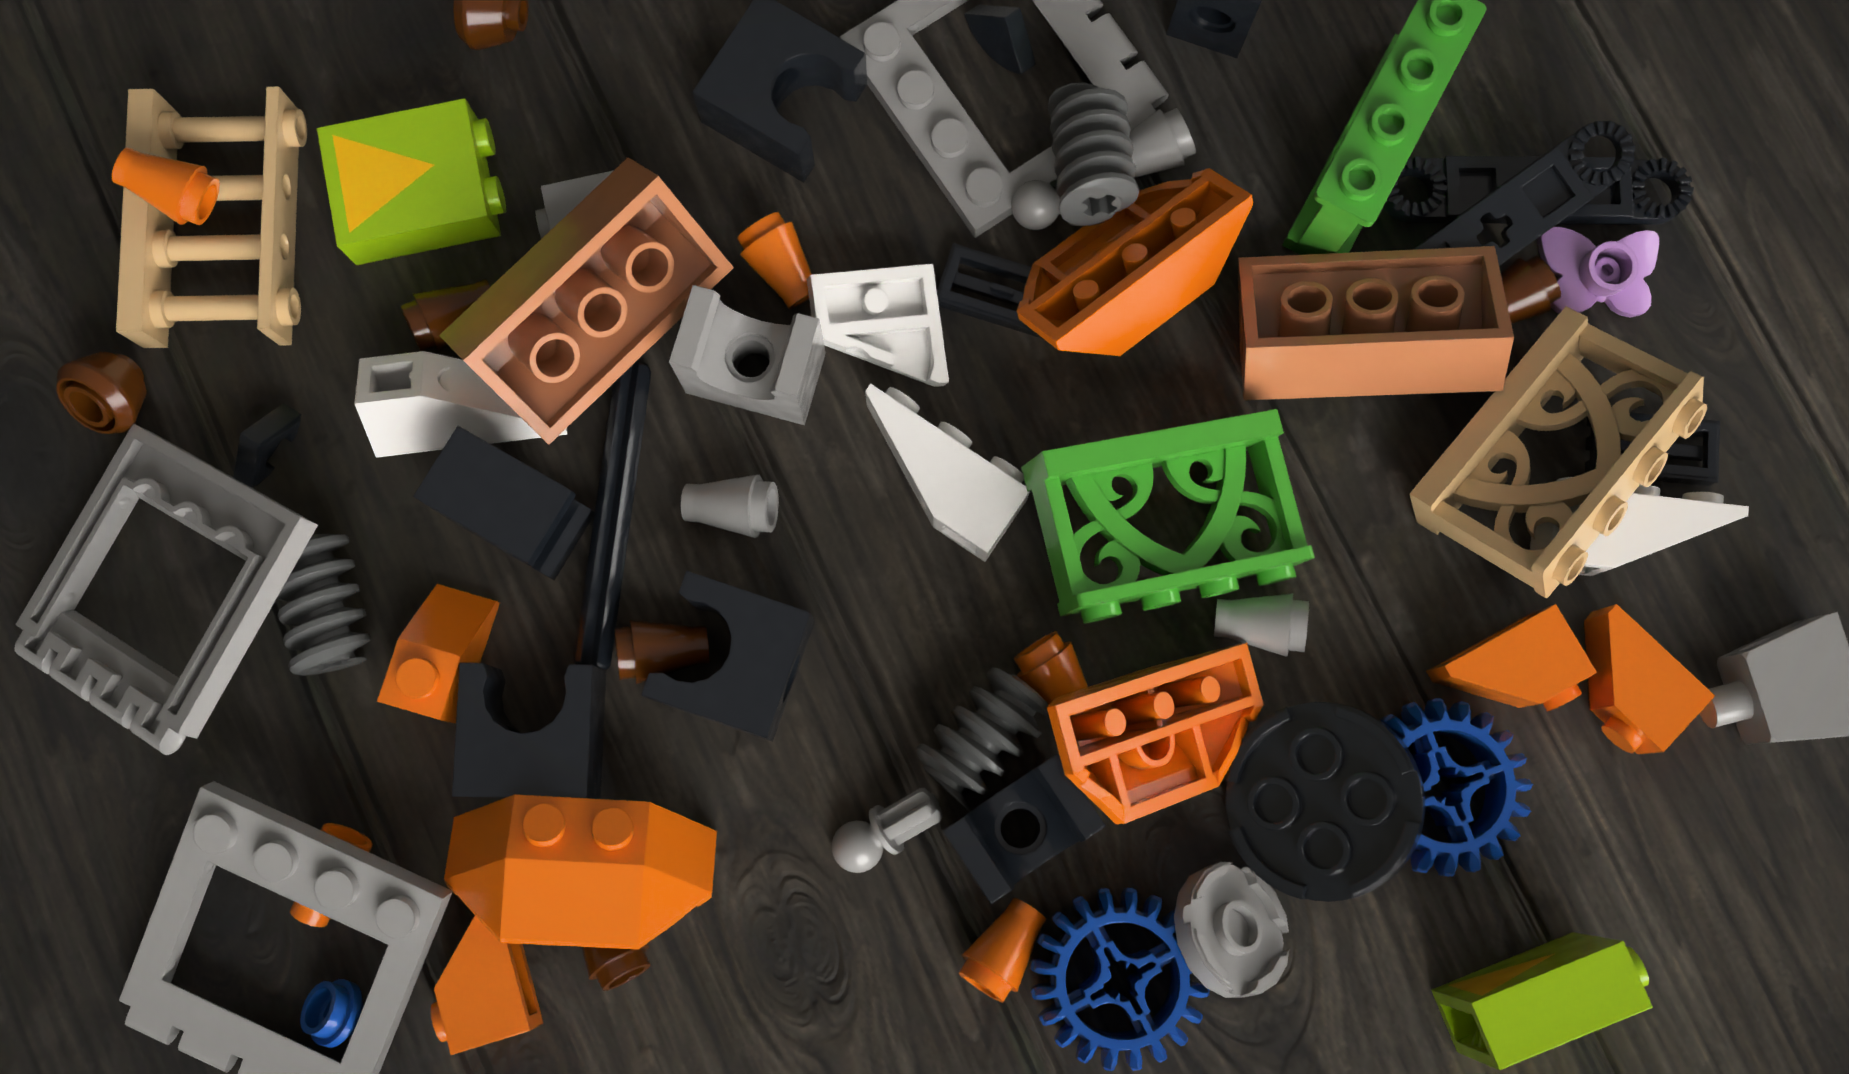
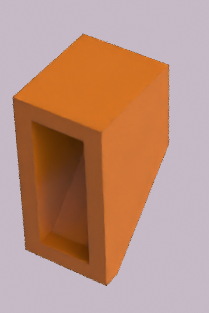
[377,584,500,723]
[1426,604,1597,711]
[1584,604,1715,754]
[431,916,543,1055]

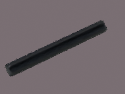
[574,361,651,670]

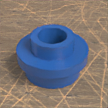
[300,979,364,1048]

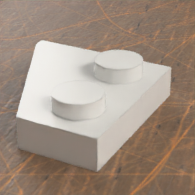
[807,264,949,387]

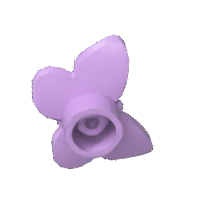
[1537,227,1659,318]

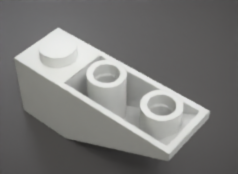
[355,351,567,458]
[865,384,1030,562]
[1530,477,1749,576]

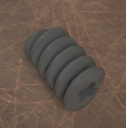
[1047,82,1139,226]
[277,534,372,676]
[915,667,1049,812]

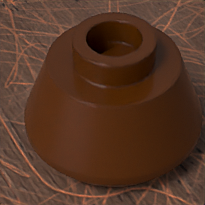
[453,0,528,50]
[56,352,147,434]

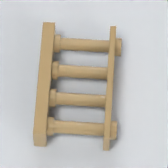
[116,86,307,348]

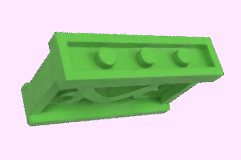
[1282,0,1487,255]
[1021,409,1315,623]

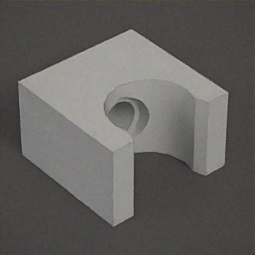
[669,285,826,425]

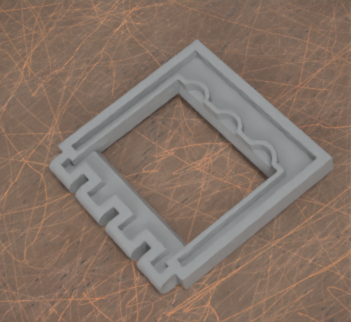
[840,0,1169,238]
[15,424,318,755]
[119,781,453,1074]

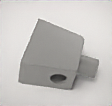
[1699,612,1849,745]

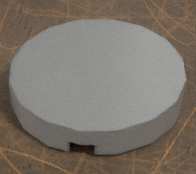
[1174,862,1289,998]

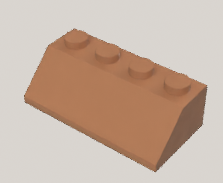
[439,157,734,445]
[1238,246,1514,400]

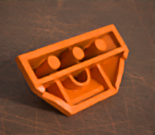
[1017,168,1253,356]
[1047,643,1264,824]
[444,794,717,949]

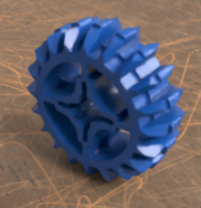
[1380,698,1534,877]
[1030,887,1210,1071]

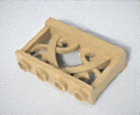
[1410,306,1707,598]

